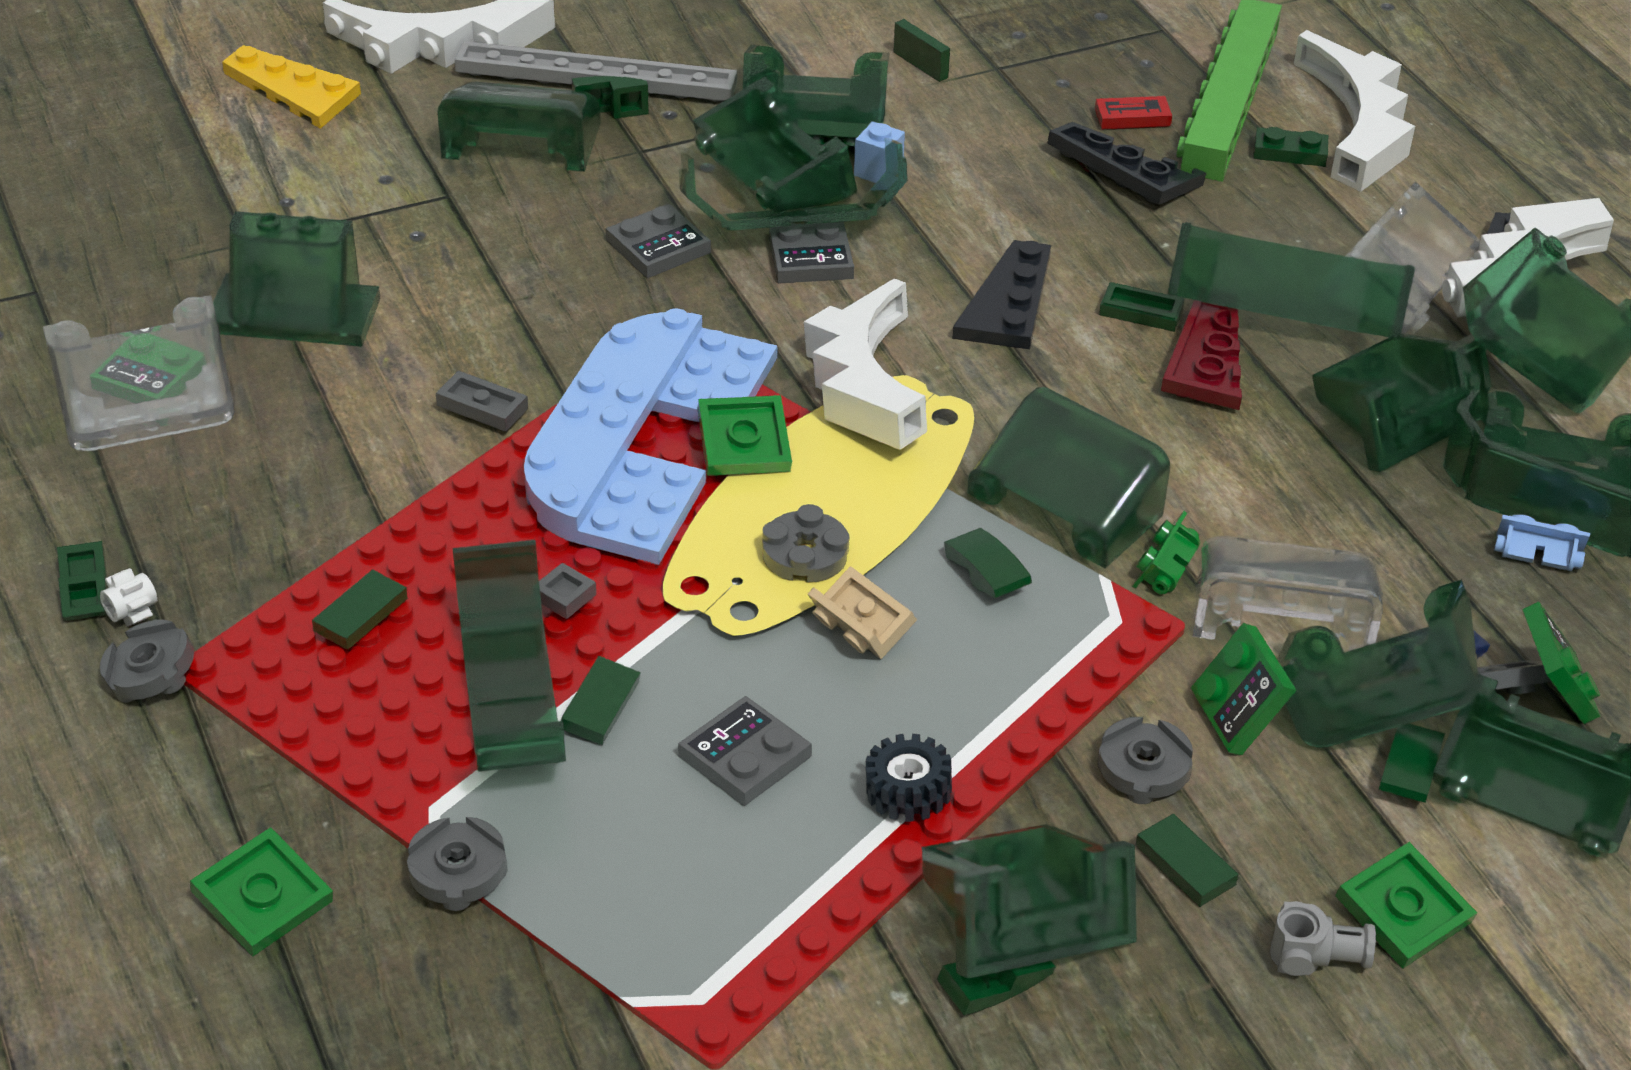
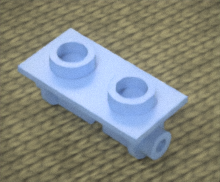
[1494,515,1590,572]

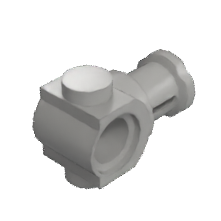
[1270,901,1376,976]

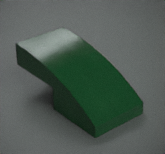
[572,76,649,119]
[944,528,1032,598]
[57,541,108,621]
[1379,721,1445,803]
[937,932,1056,1016]

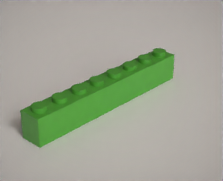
[1176,0,1282,182]

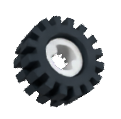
[865,733,952,822]

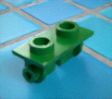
[1132,511,1200,594]

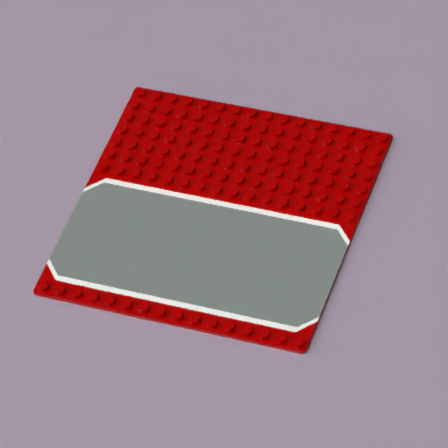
[184,384,1185,1070]

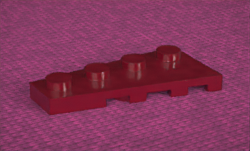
[1161,286,1242,410]

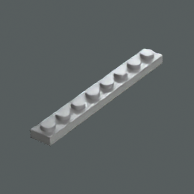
[455,41,737,102]

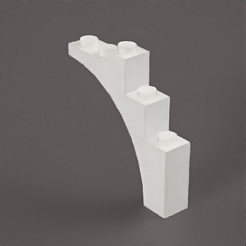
[323,0,555,74]
[1294,30,1415,192]
[1442,198,1614,364]
[804,279,927,450]

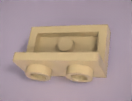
[808,566,917,659]

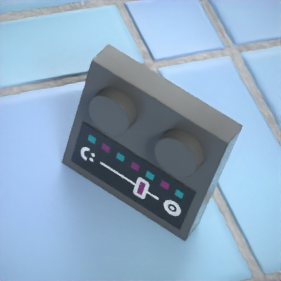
[606,204,711,278]
[769,221,854,284]
[678,696,812,806]

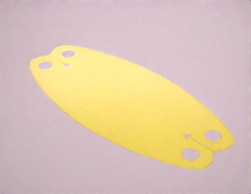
[663,375,974,636]

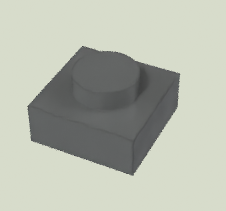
[532,563,596,619]

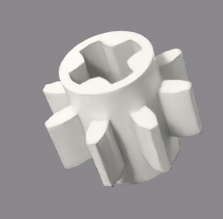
[100,568,158,626]

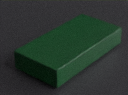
[893,19,950,82]
[1099,282,1185,332]
[312,569,408,650]
[560,656,641,745]
[1136,813,1239,907]

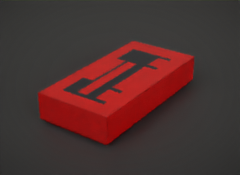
[1095,96,1172,129]

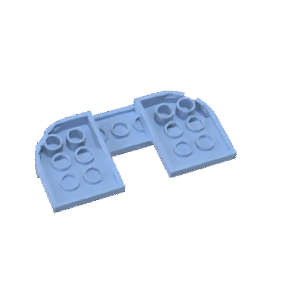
[524,308,777,565]

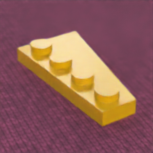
[222,45,361,129]

